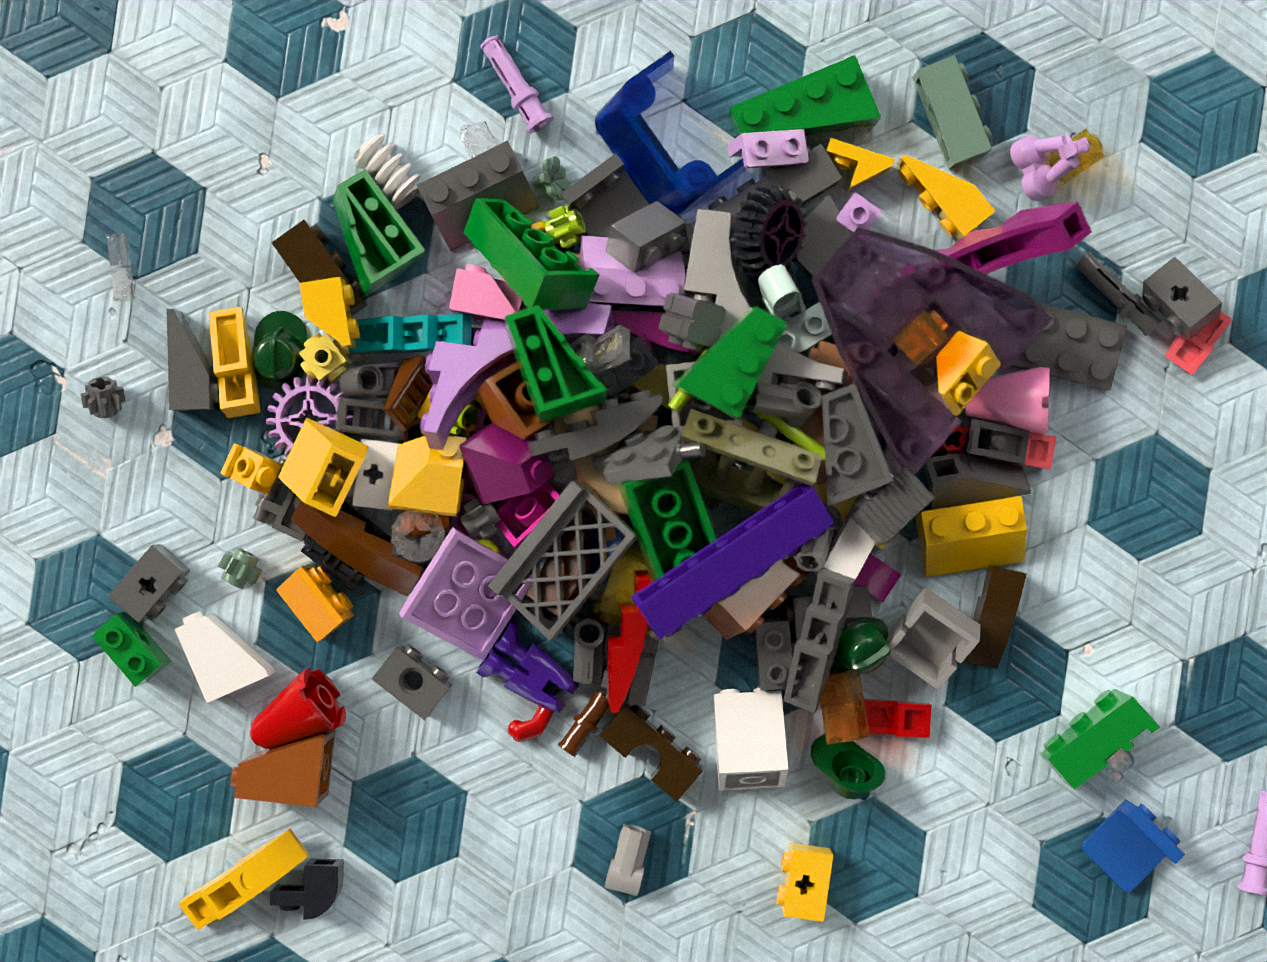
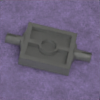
[592,425,705,484]

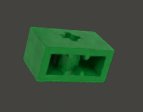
[91,612,171,687]

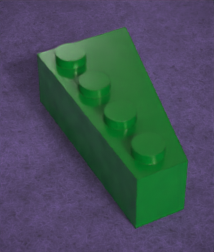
[728,55,881,137]
[463,198,600,310]

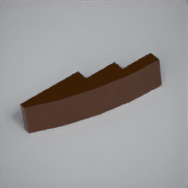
[291,500,423,597]

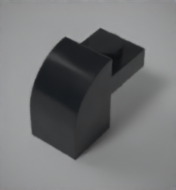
[270,858,344,920]

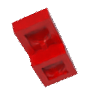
[858,698,932,738]

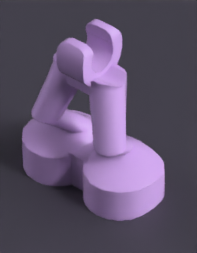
[1010,135,1090,201]

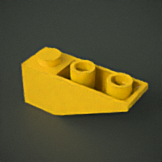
[896,154,996,241]

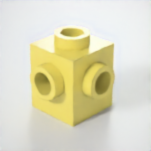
[299,333,353,383]

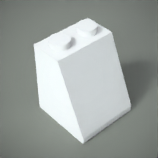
[713,688,788,791]

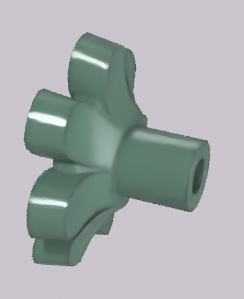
[532,156,570,200]

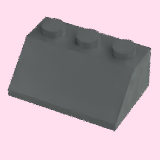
[417,140,540,251]

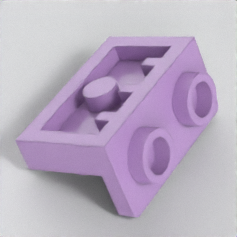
[727,129,809,169]

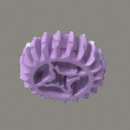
[266,375,355,458]

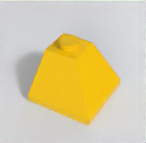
[388,435,467,517]

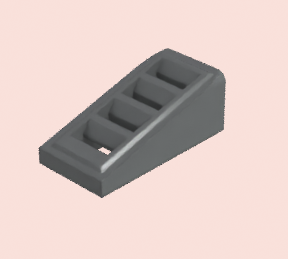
[335,397,404,440]

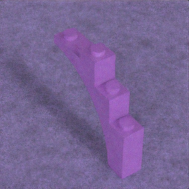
[421,303,614,450]

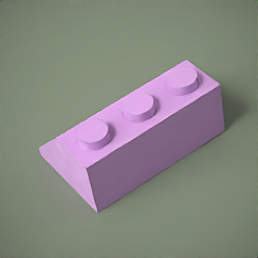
[579,236,685,308]

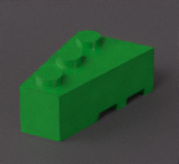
[505,305,607,424]
[671,306,787,418]
[1040,689,1160,790]

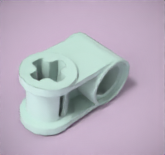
[758,265,806,319]

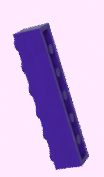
[631,483,834,640]

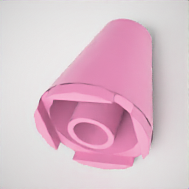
[964,366,1050,434]

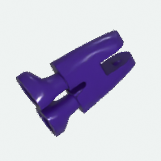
[476,621,579,713]

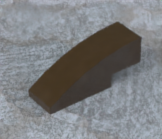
[964,565,1027,669]

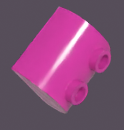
[495,481,561,550]

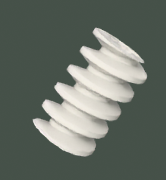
[353,132,421,209]

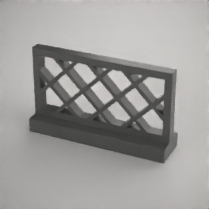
[488,481,639,641]

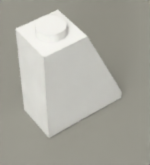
[175,611,276,703]

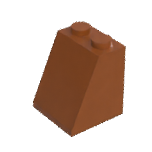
[231,729,336,807]

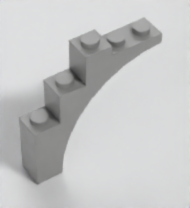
[684,209,848,391]

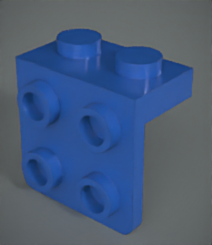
[1082,799,1185,892]

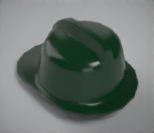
[253,311,307,391]
[829,617,891,674]
[810,733,885,800]

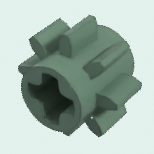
[218,548,263,589]

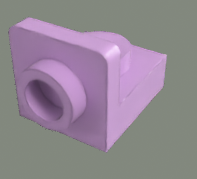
[836,193,882,244]

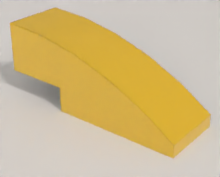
[209,307,261,418]

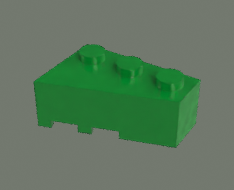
[332,169,425,297]

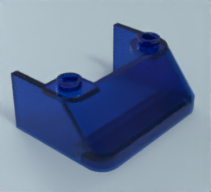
[595,50,747,217]

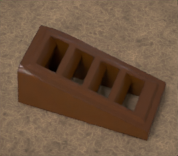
[383,356,433,431]

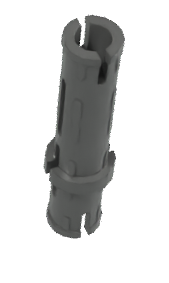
[1073,251,1161,336]

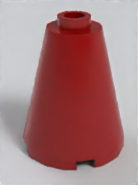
[250,667,346,749]

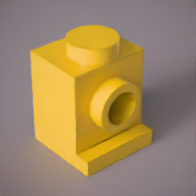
[220,443,282,495]

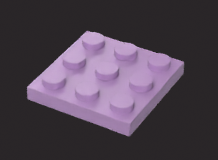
[399,527,533,661]

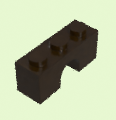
[600,702,703,802]

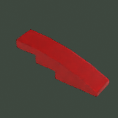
[607,570,651,713]

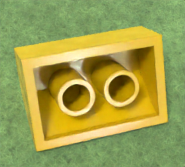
[915,496,1027,577]

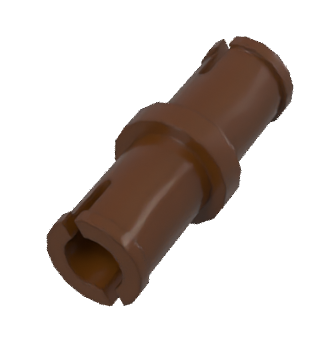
[558,690,609,757]

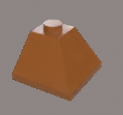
[474,362,557,440]

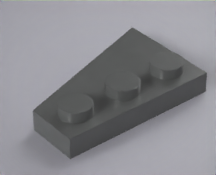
[822,383,893,506]

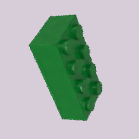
[617,458,717,582]

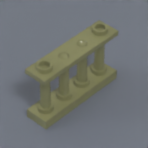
[681,409,823,513]

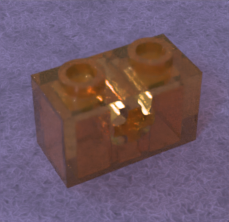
[891,309,949,366]
[820,670,870,744]

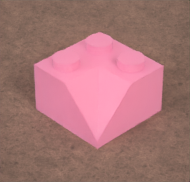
[449,265,525,321]

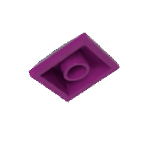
[459,422,555,504]

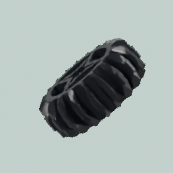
[730,184,808,277]

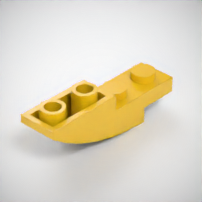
[178,828,310,930]

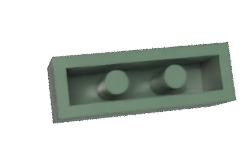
[912,55,993,170]

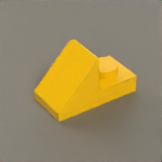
[826,138,895,192]

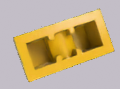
[776,842,833,922]

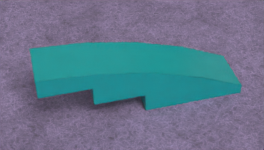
[349,313,472,354]

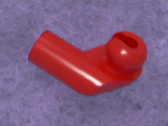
[507,706,554,742]

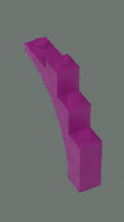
[863,201,1092,332]

